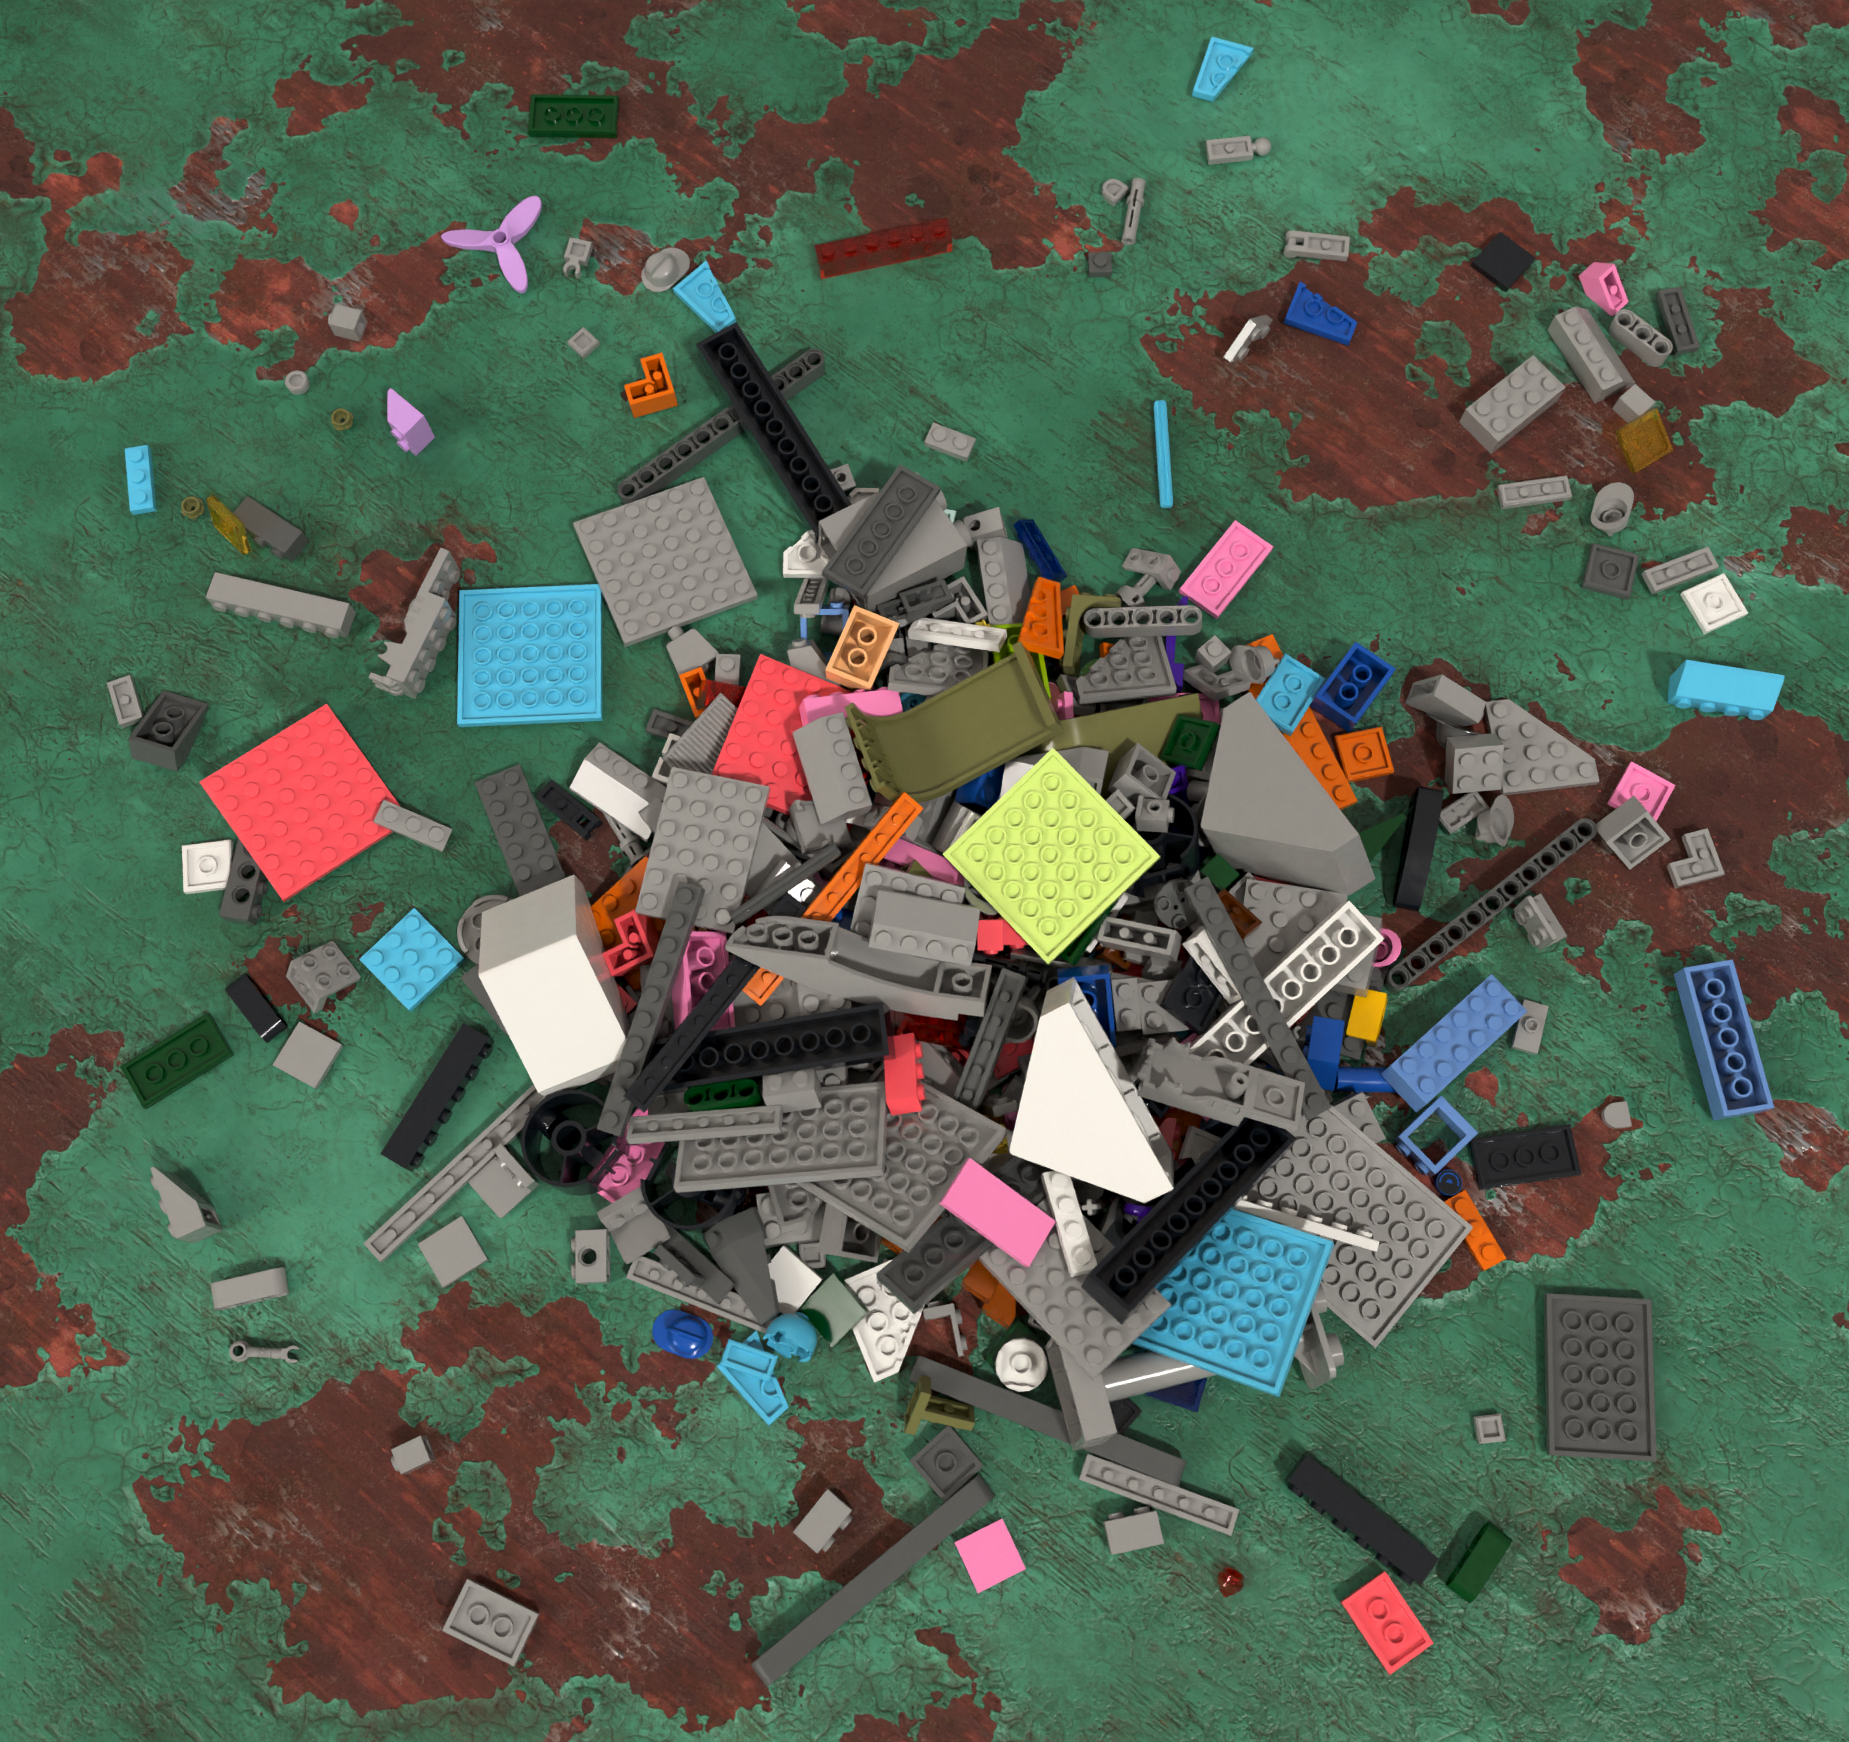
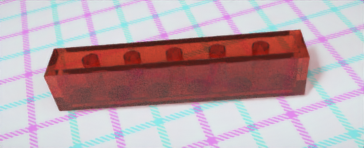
[815,217,952,279]

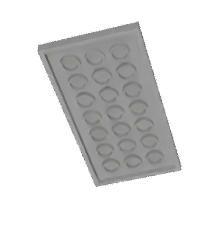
[674,1081,888,1193]

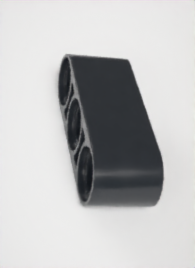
[225,973,288,1043]

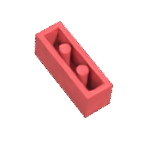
[884,1033,926,1116]

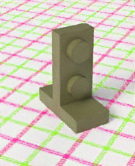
[904,1375,975,1435]

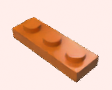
[1444,1190,1507,1271]

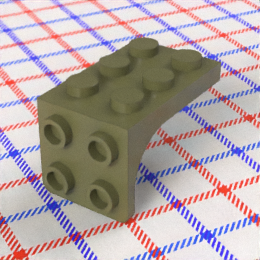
[1059,593,1122,677]

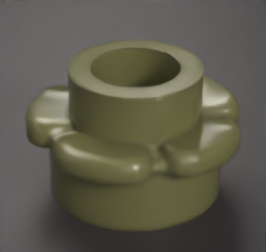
[331,408,354,431]
[181,496,205,519]

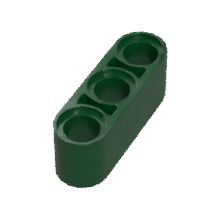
[683,1079,764,1112]
[1446,1521,1512,1604]

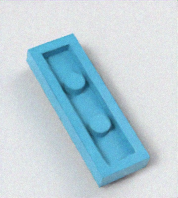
[125,445,157,515]

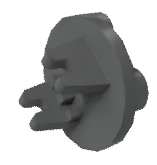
[1154,878,1198,930]

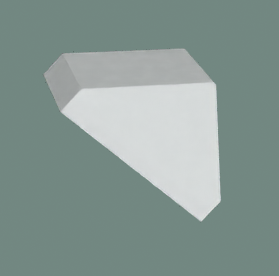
[478,875,631,1098]
[1009,977,1174,1203]

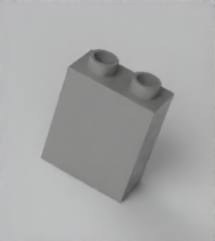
[818,472,972,612]

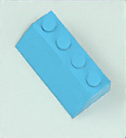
[1667,660,1785,720]

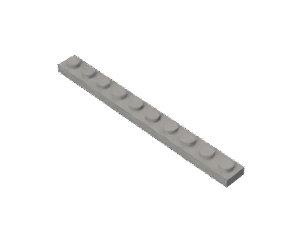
[363,1084,545,1263]

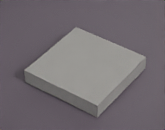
[273,1022,343,1089]
[418,1216,489,1288]

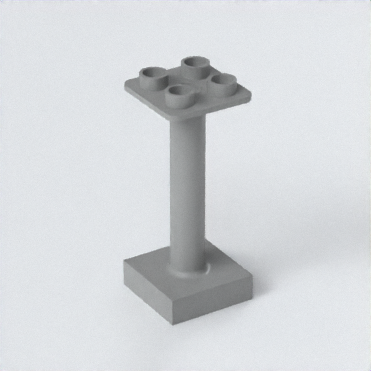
[1045,1283,1344,1451]

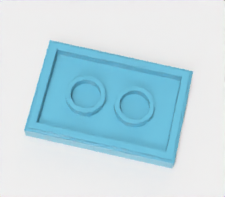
[1256,653,1326,736]

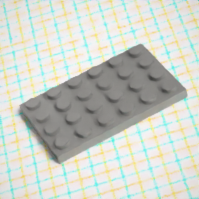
[635,767,771,934]
[979,1197,1171,1380]

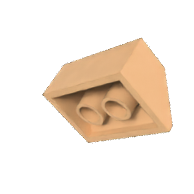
[825,605,899,690]

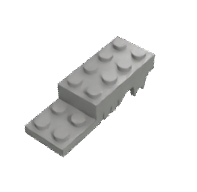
[368,548,460,699]
[1136,1037,1305,1132]

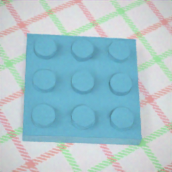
[359,908,465,1012]

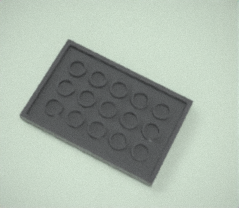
[1544,1293,1657,1462]

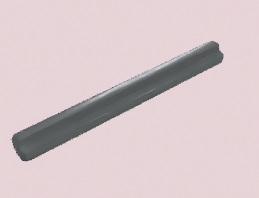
[730,844,841,925]

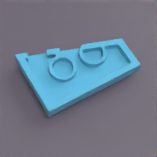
[1192,37,1254,102]
[673,261,736,333]
[717,1331,789,1426]

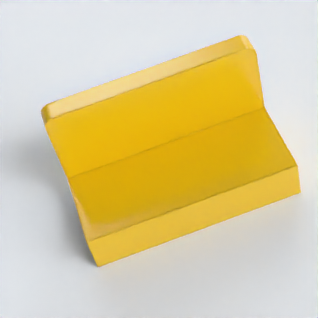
[1346,989,1388,1047]

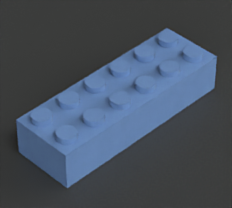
[1674,960,1774,1121]
[1380,974,1527,1112]

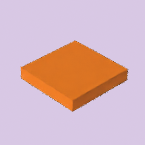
[1334,726,1394,783]

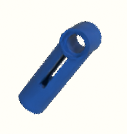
[1334,1067,1398,1094]

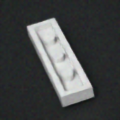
[908,617,1007,652]
[1041,1170,1097,1277]

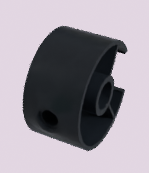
[1125,793,1200,898]
[521,1090,630,1196]
[641,1141,747,1233]

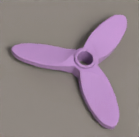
[441,196,542,293]

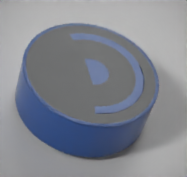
[1434,1170,1462,1196]

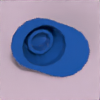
[652,1310,713,1359]

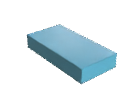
[720,1339,778,1382]

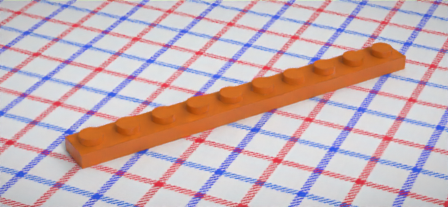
[742,792,924,1006]

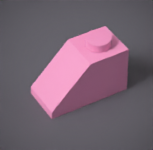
[1579,262,1628,316]

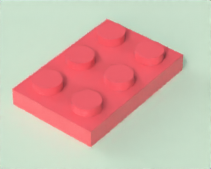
[1340,1571,1434,1675]

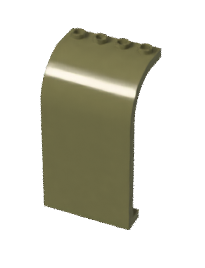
[845,641,1064,803]
[1017,693,1202,800]

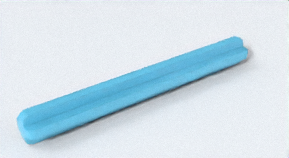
[1154,400,1173,508]

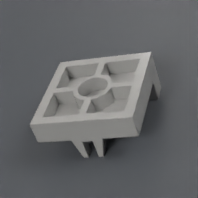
[789,800,852,855]

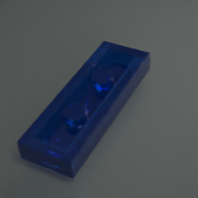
[1013,519,1067,582]

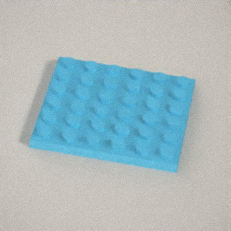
[457,584,603,727]
[1132,1209,1334,1397]

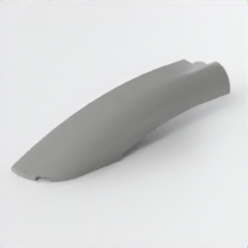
[725,916,992,1021]

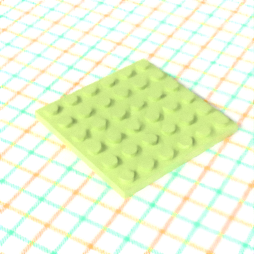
[943,748,1161,965]

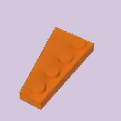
[1017,577,1064,659]

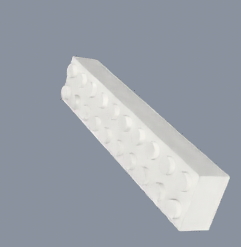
[1189,901,1384,1114]

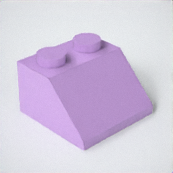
[387,388,435,456]

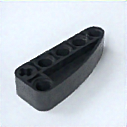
[1393,786,1443,912]

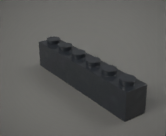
[380,1023,494,1172]
[1284,1454,1439,1586]

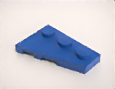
[1284,281,1357,346]

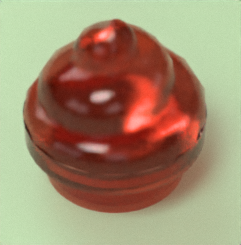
[1217,1567,1244,1598]

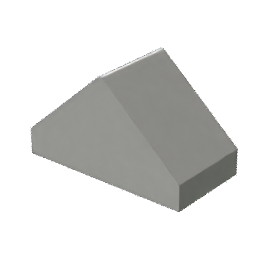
[1201,692,1376,895]

